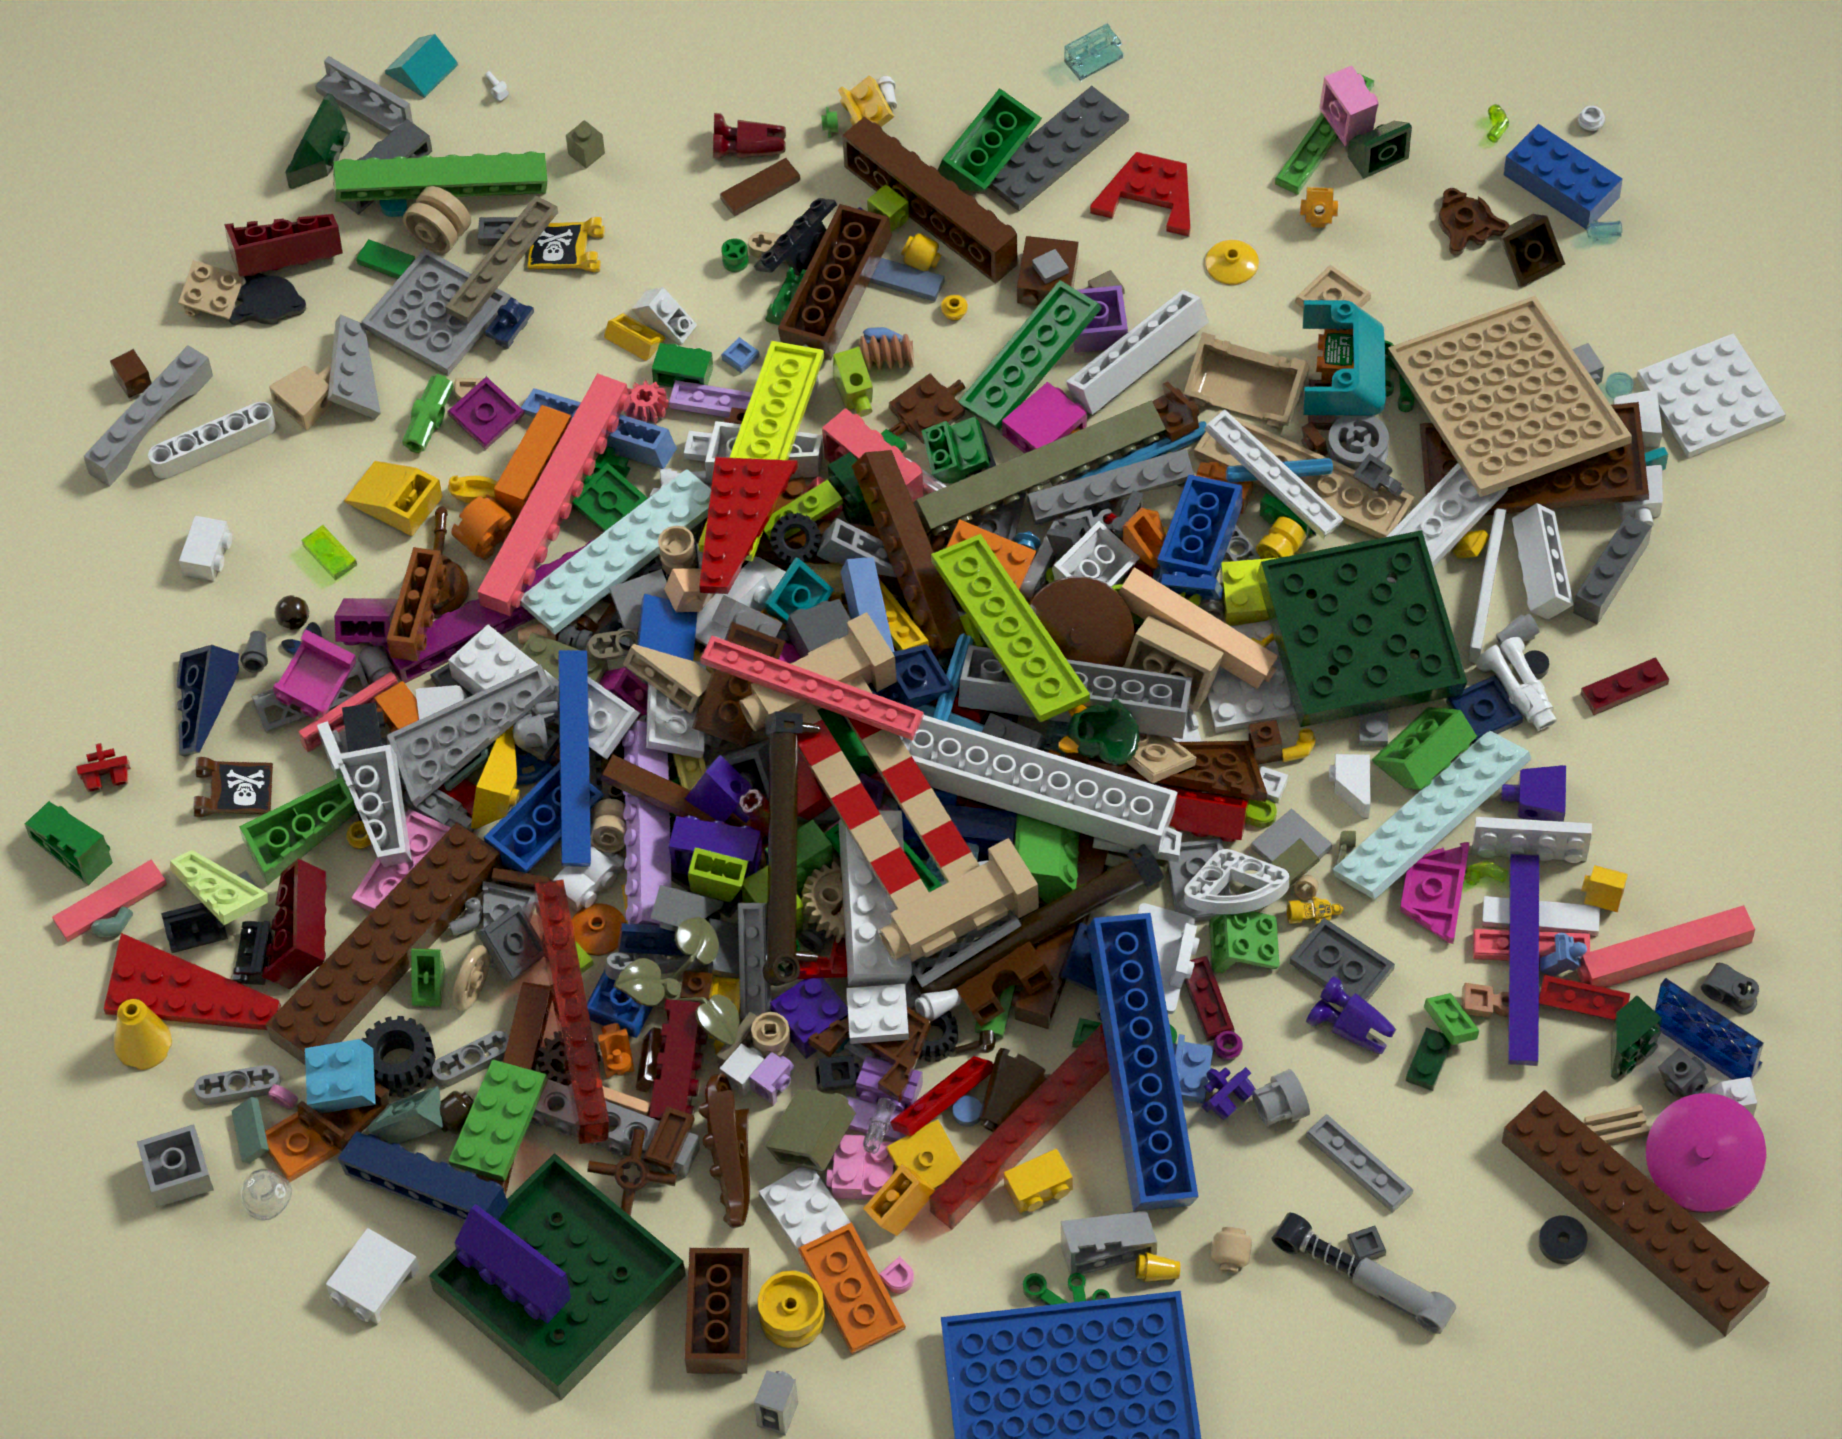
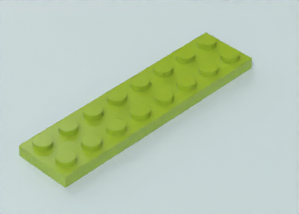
[931,534,1090,722]

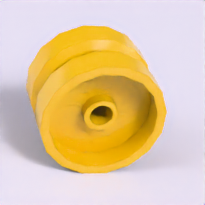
[757,1270,825,1348]

